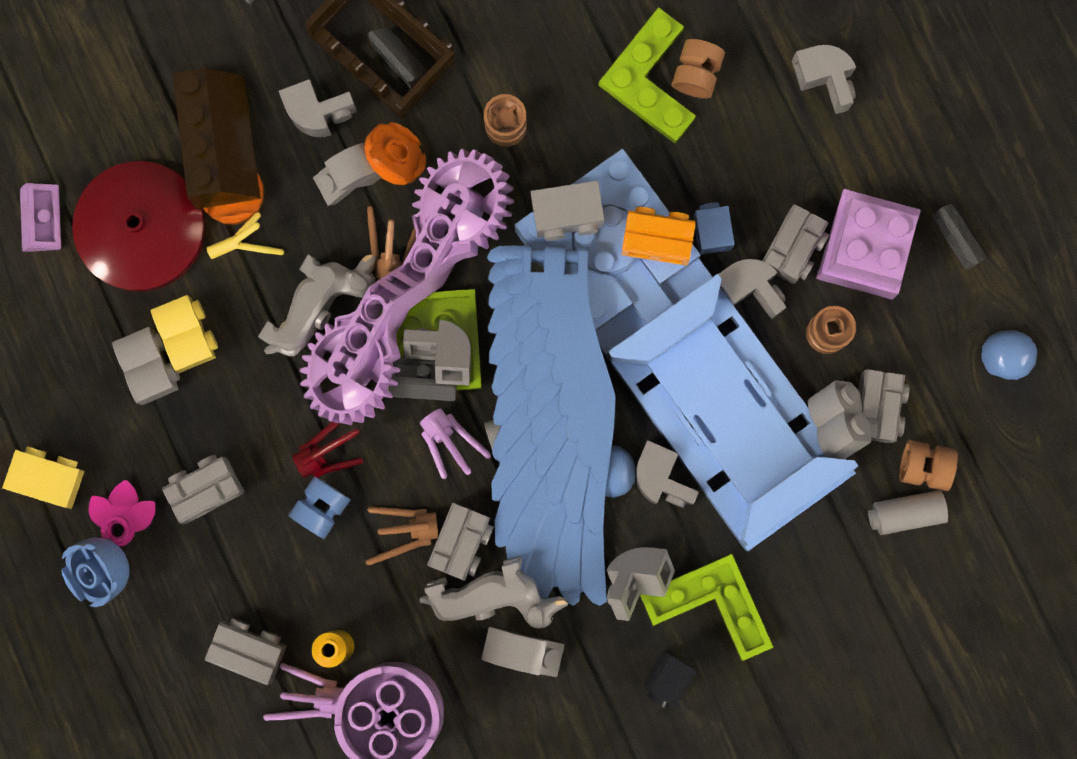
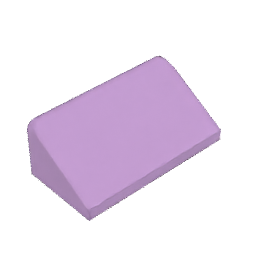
[20,183,61,252]

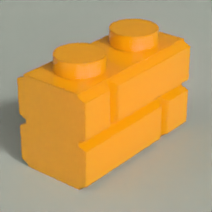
[621,207,696,266]

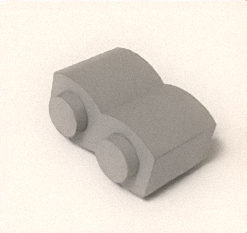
[112,327,180,405]
[808,380,871,459]

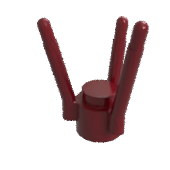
[292,422,363,478]

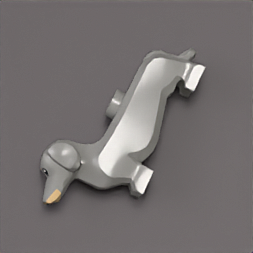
[258,255,376,356]
[420,556,568,629]

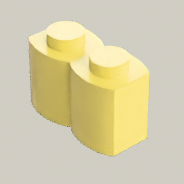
[150,295,218,373]
[2,446,85,509]

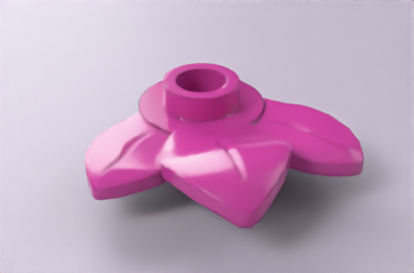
[89,480,156,547]

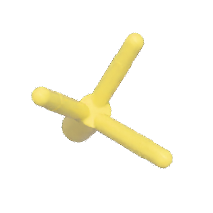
[207,212,285,259]

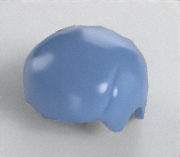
[981,330,1038,380]
[605,445,636,498]

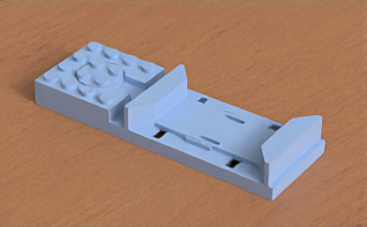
[515,149,858,551]

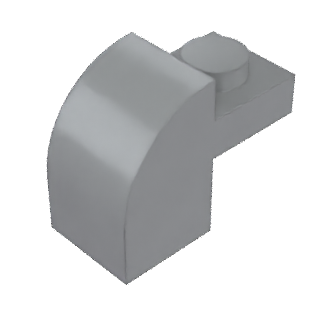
[792,45,856,114]
[279,79,357,137]
[313,142,381,206]
[718,259,786,319]
[403,320,471,385]
[636,441,699,508]
[607,547,675,621]
[481,627,565,677]

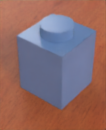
[693,203,735,255]

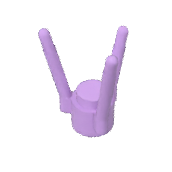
[420,408,491,479]
[263,663,344,721]

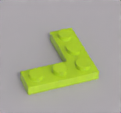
[598,7,696,144]
[640,554,773,661]

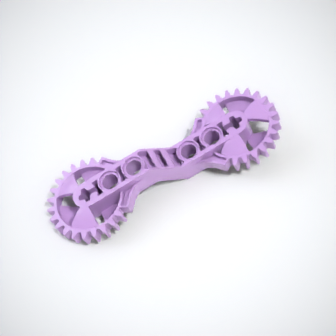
[300,149,514,425]

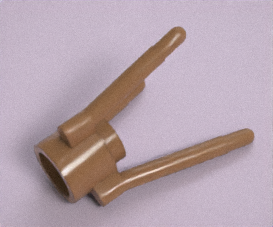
[367,206,416,280]
[366,507,439,565]

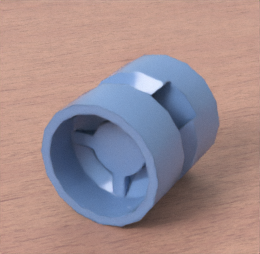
[288,476,351,539]

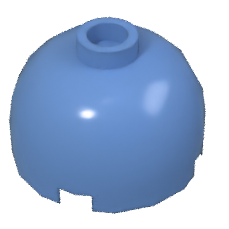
[62,537,130,607]

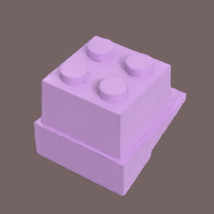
[816,189,921,299]

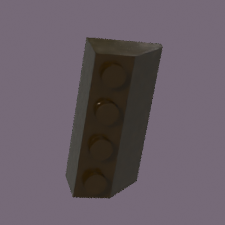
[172,68,261,209]

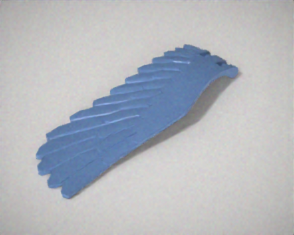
[487,245,616,606]

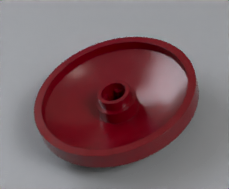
[72,161,206,292]

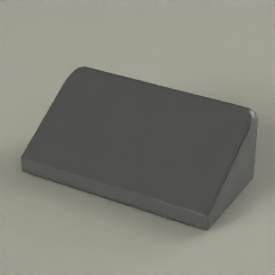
[368,28,428,89]
[932,204,986,270]
[389,356,457,401]

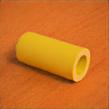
[312,630,354,668]

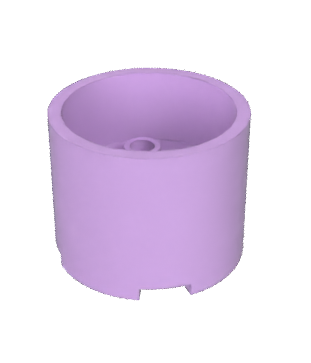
[334,662,444,759]

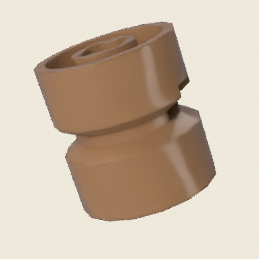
[672,39,725,99]
[484,94,527,147]
[806,306,856,354]
[899,439,958,491]

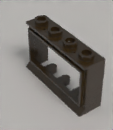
[304,0,455,120]

